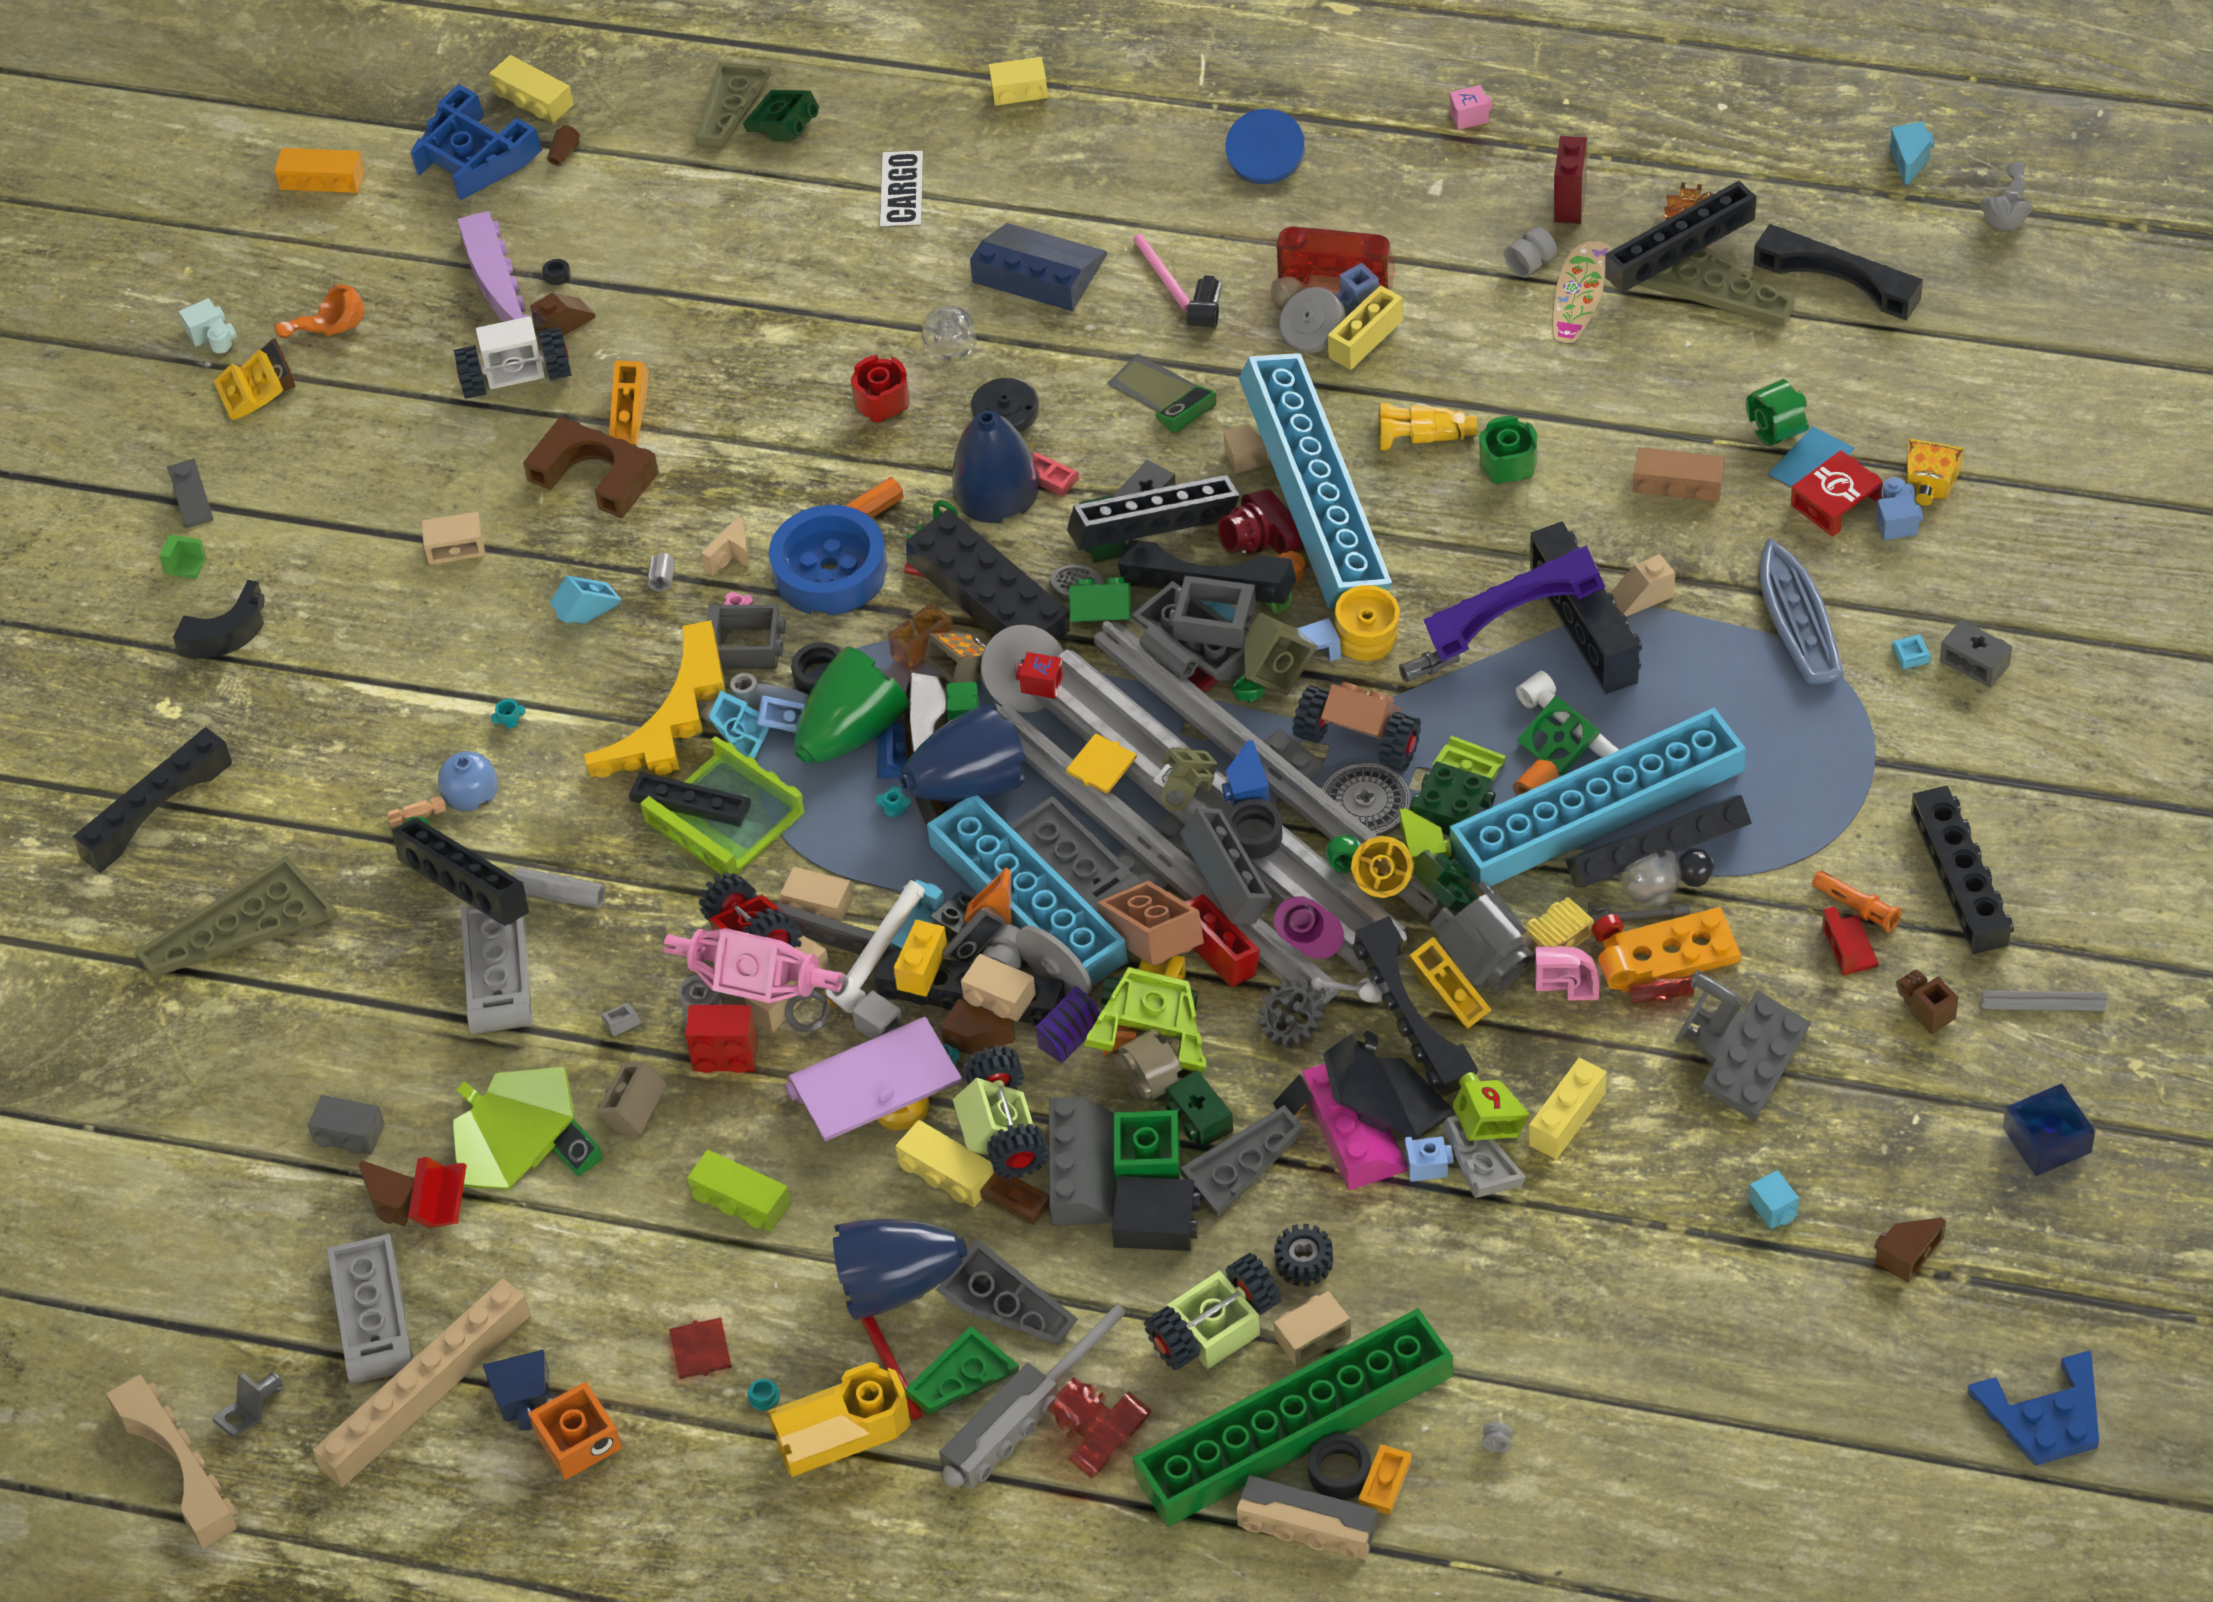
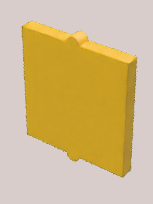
[1066,733,1137,794]

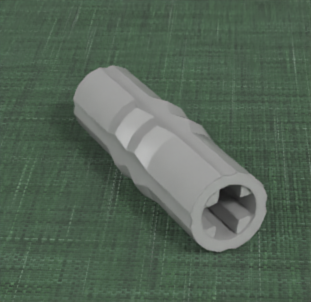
[513,867,606,909]

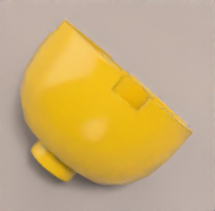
[1351,836,1414,898]

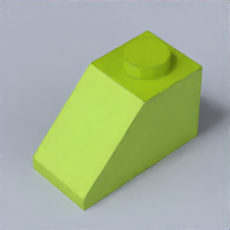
[1400,808,1452,864]

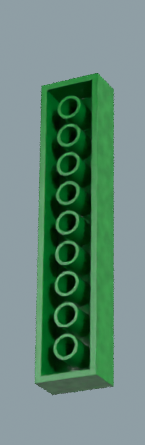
[1132,1308,1453,1527]

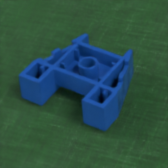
[410,84,542,200]

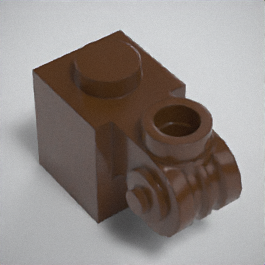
[1896,970,1959,1034]

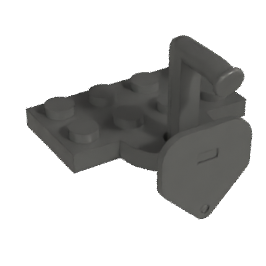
[1674,970,1811,1121]

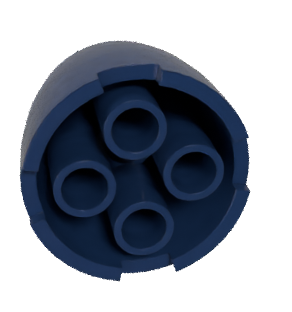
[952,411,1039,523]
[899,703,1025,802]
[833,1219,968,1320]

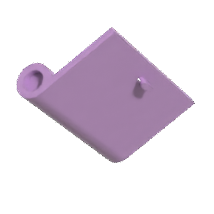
[784,1017,962,1142]

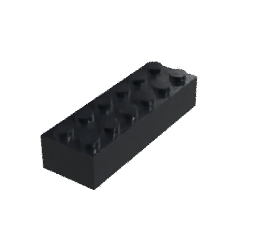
[906,508,1070,641]
[1530,521,1642,694]

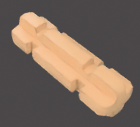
[387,796,446,827]

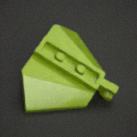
[453,1066,574,1190]

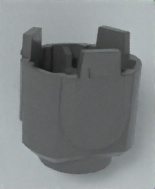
[1430,881,1535,991]

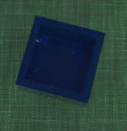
[2003,1083,2095,1176]

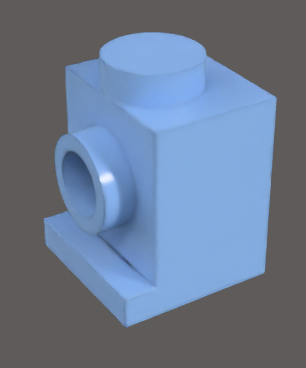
[1405,1136,1453,1182]

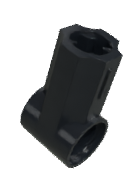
[1187,275,1222,328]

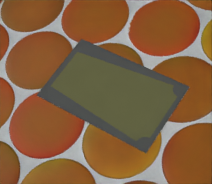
[1108,353,1197,411]

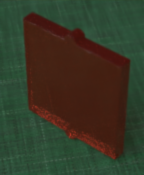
[669,1317,732,1379]

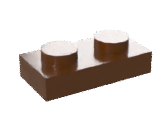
[980,1172,1050,1225]

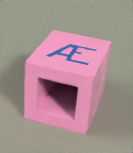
[1449,85,1492,130]

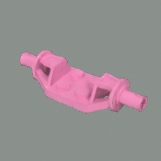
[663,928,843,1003]

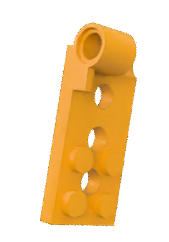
[1598,907,1741,992]

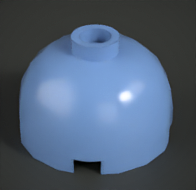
[438,751,498,811]

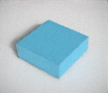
[1892,634,1931,670]

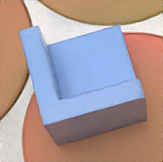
[1297,618,1341,661]

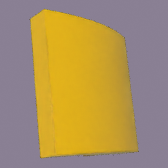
[213,350,283,420]

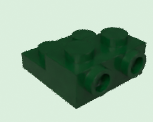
[743,90,820,142]
[1413,850,1479,913]

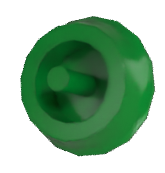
[1230,674,1267,703]

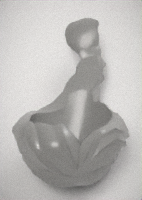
[1980,161,2033,231]

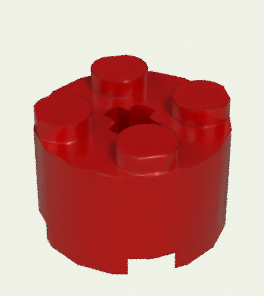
[851,355,910,423]

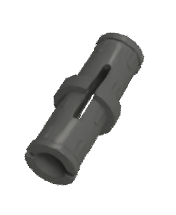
[1399,651,1460,682]

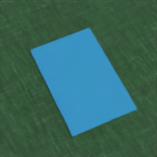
[1768,426,1855,487]

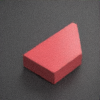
[1033,452,1079,497]

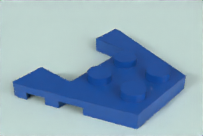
[1967,1350,2099,1466]

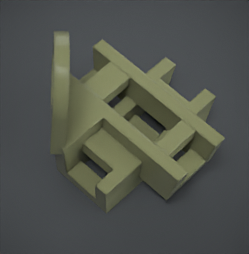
[1160,747,1218,812]

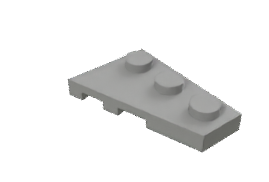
[1442,1115,1526,1198]

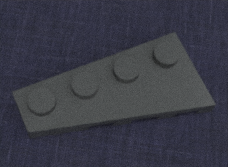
[1180,1105,1303,1218]

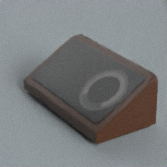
[260,338,296,392]

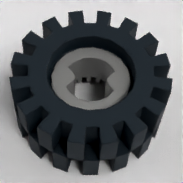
[1274,1224,1333,1287]

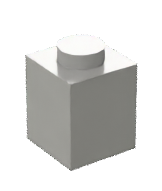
[852,990,903,1039]

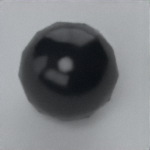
[1677,848,1715,887]

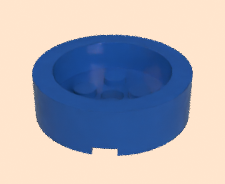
[769,505,888,616]

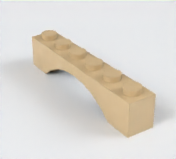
[106,1374,237,1549]

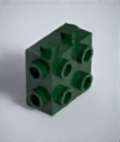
[1410,761,1496,837]

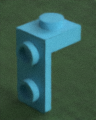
[890,880,945,950]

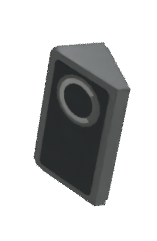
[942,907,1006,963]

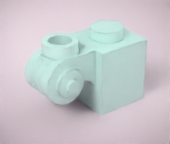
[179,298,237,353]

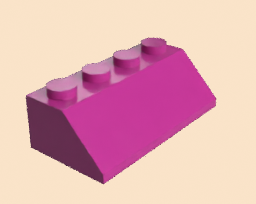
[1302,1064,1408,1191]

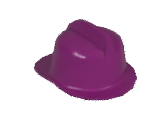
[1274,896,1344,959]

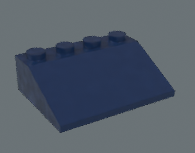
[970,223,1107,311]

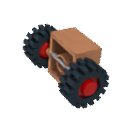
[1292,682,1421,770]

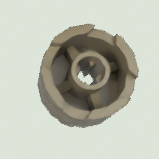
[1113,1029,1183,1102]

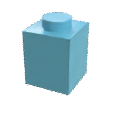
[1749,1170,1799,1229]

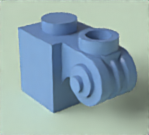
[1332,263,1379,318]
[1876,477,1923,540]

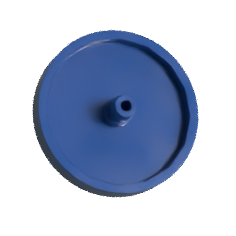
[1225,109,1305,184]

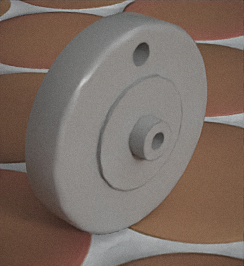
[1279,287,1346,354]

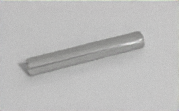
[1981,991,2108,1011]

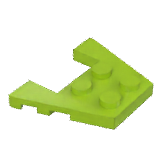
[1084,967,1206,1073]

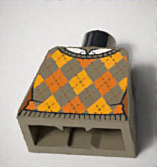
[923,633,986,683]

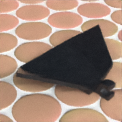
[1323,1030,1454,1139]

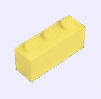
[489,55,574,124]
[1328,285,1403,370]
[1529,1057,1607,1160]
[896,1120,994,1208]

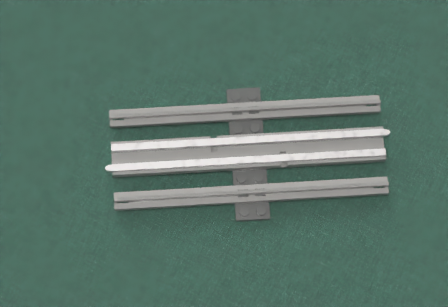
[995,620,1445,1004]

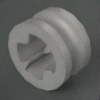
[1482,1423,1513,1452]

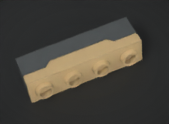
[1237,1475,1378,1560]

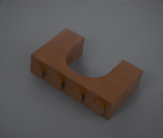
[523,417,659,519]

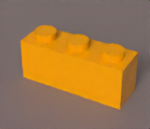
[274,148,364,193]

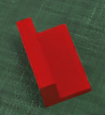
[1822,906,1879,976]
[408,1157,467,1229]

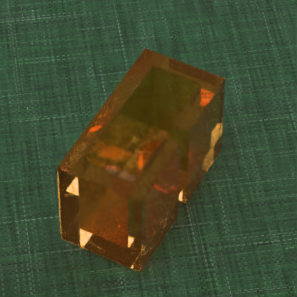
[888,602,953,672]

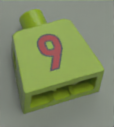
[1453,1072,1530,1141]

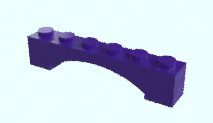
[1423,545,1606,661]

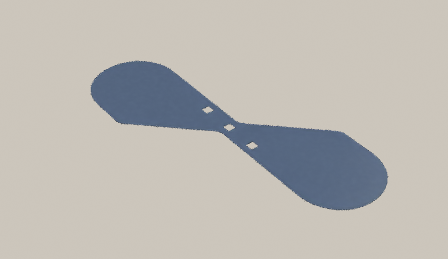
[757,606,1876,903]

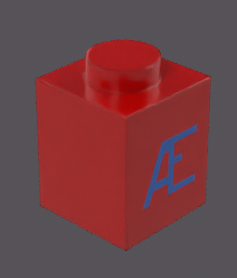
[1016,652,1063,699]

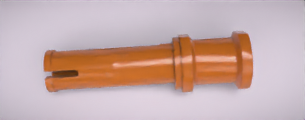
[1812,870,1902,933]

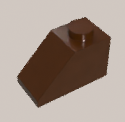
[530,292,596,336]
[941,999,1016,1055]
[359,1160,414,1226]
[1874,1217,1946,1283]

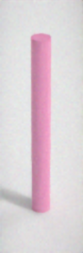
[1133,234,1190,312]

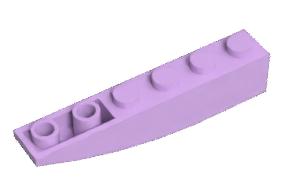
[457,211,528,322]

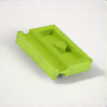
[1432,735,1506,782]

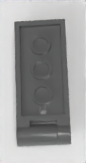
[1009,796,1142,914]

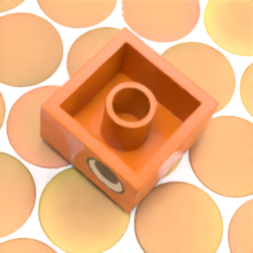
[528,1381,622,1480]

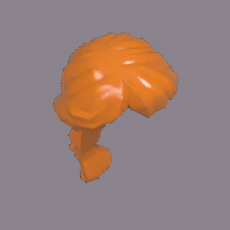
[274,284,365,339]

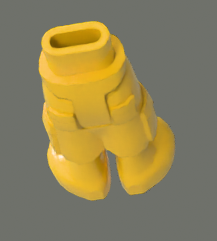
[1378,403,1477,451]

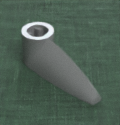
[730,673,809,711]

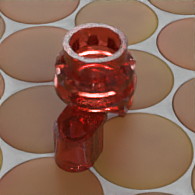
[1047,1377,1152,1479]

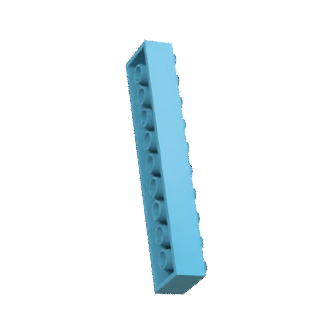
[1239,353,1392,609]
[1450,708,1746,891]

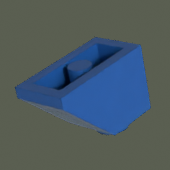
[1222,740,1269,807]

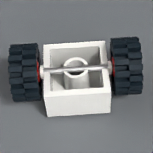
[453,316,572,399]

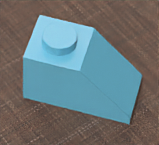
[1890,121,1934,185]
[549,575,622,624]

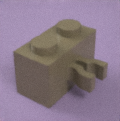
[597,1062,667,1136]

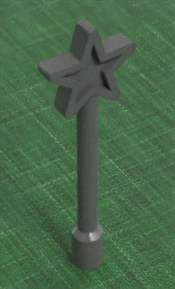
[1587,902,1690,923]

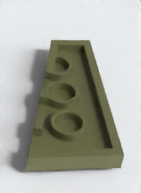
[695,62,771,147]

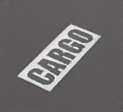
[880,150,923,226]

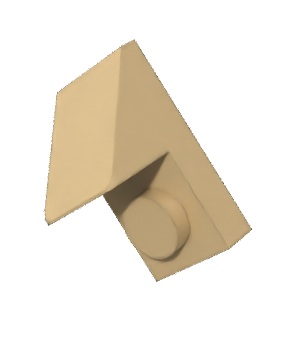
[701,517,750,576]

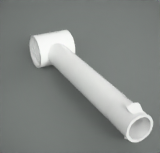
[1516,671,1619,758]
[826,880,925,1013]

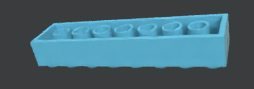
[927,795,1128,986]

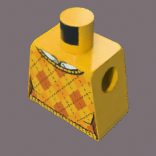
[1906,438,1964,506]

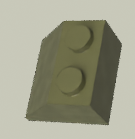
[1244,613,1318,695]

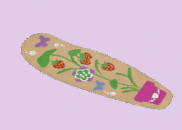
[1553,241,1611,343]

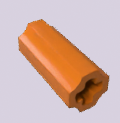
[845,477,904,518]

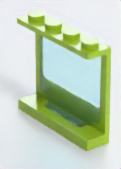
[640,736,805,876]

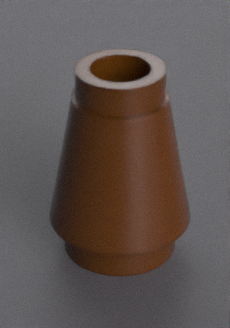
[547,125,580,166]

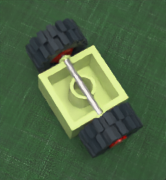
[953,1045,1049,1179]
[1144,1253,1282,1370]

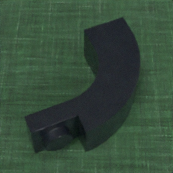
[173,580,265,659]

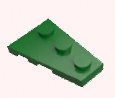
[905,1326,1020,1415]

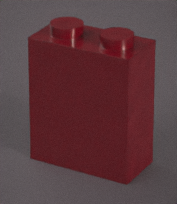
[1554,136,1588,224]

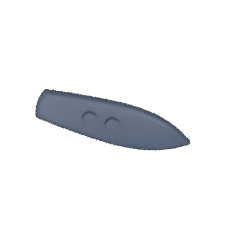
[1760,538,1844,684]

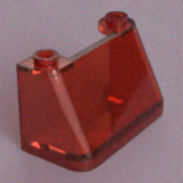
[1276,226,1395,291]

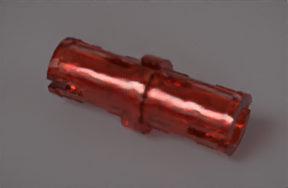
[1628,976,1694,1005]

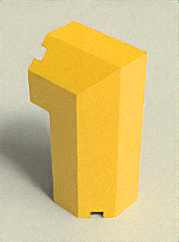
[767,1362,911,1477]

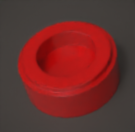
[1591,914,1624,942]

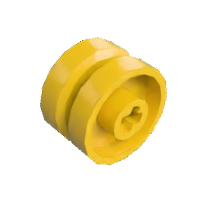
[1334,585,1400,662]

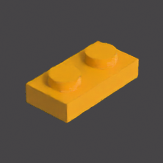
[1358,1444,1412,1515]

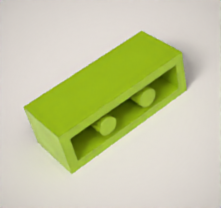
[687,1149,791,1232]

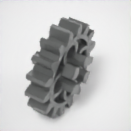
[1258,980,1326,1049]

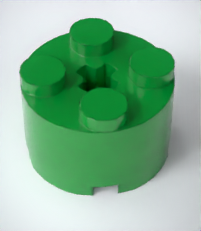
[1746,379,1809,446]
[1479,416,1537,484]

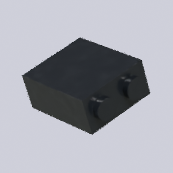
[1112,1176,1201,1251]

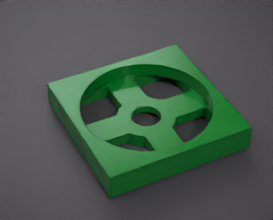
[1517,695,1601,777]

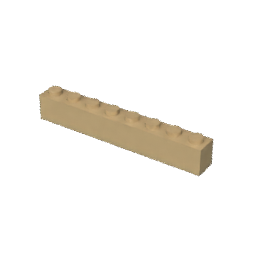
[313,1278,531,1488]

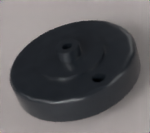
[971,378,1039,433]

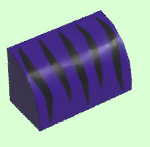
[1036,986,1100,1063]

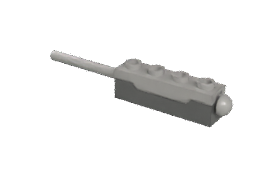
[939,1305,1126,1490]

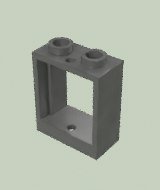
[1169,576,1256,649]
[707,605,786,669]

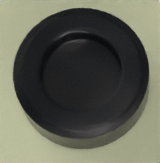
[542,259,571,285]

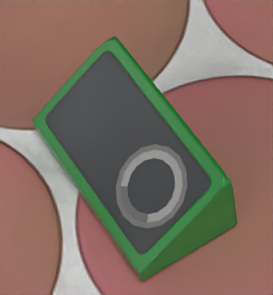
[1155,385,1217,434]
[552,1119,603,1177]

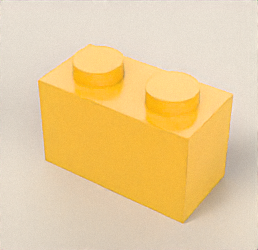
[894,919,947,997]

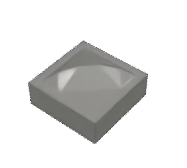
[600,1003,641,1037]

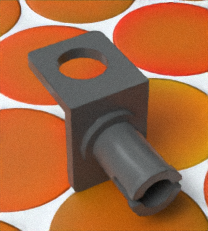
[213,1372,283,1437]

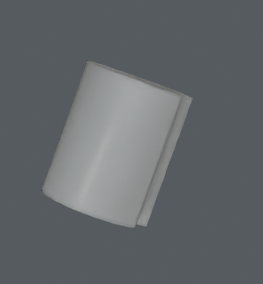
[647,553,675,592]

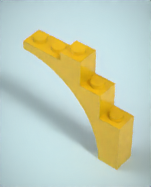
[584,620,726,777]

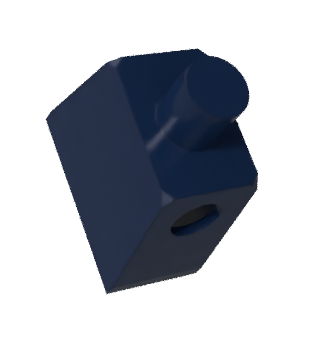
[483,1350,550,1430]

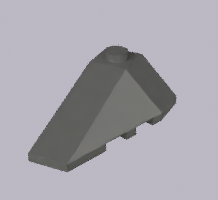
[936,1239,1078,1345]

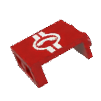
[1790,450,1883,537]

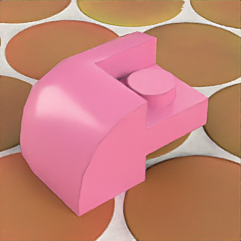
[1535,946,1599,1000]

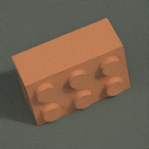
[1097,880,1204,965]

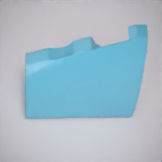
[708,691,770,759]

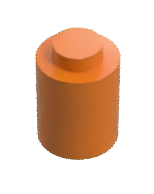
[1513,759,1559,796]

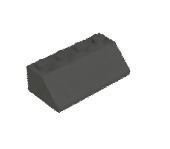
[1131,581,1245,681]
[1049,1097,1116,1226]

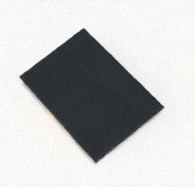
[1273,1074,1312,1116]

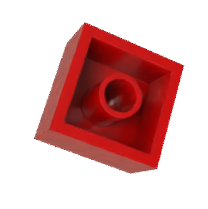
[685,1005,758,1073]

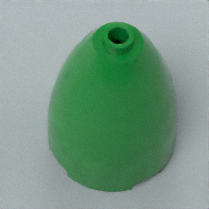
[794,646,909,764]

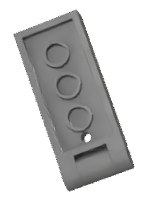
[460,905,533,1034]
[327,1234,413,1385]

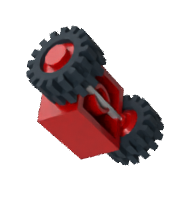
[699,873,802,948]

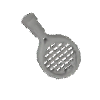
[1050,564,1133,601]

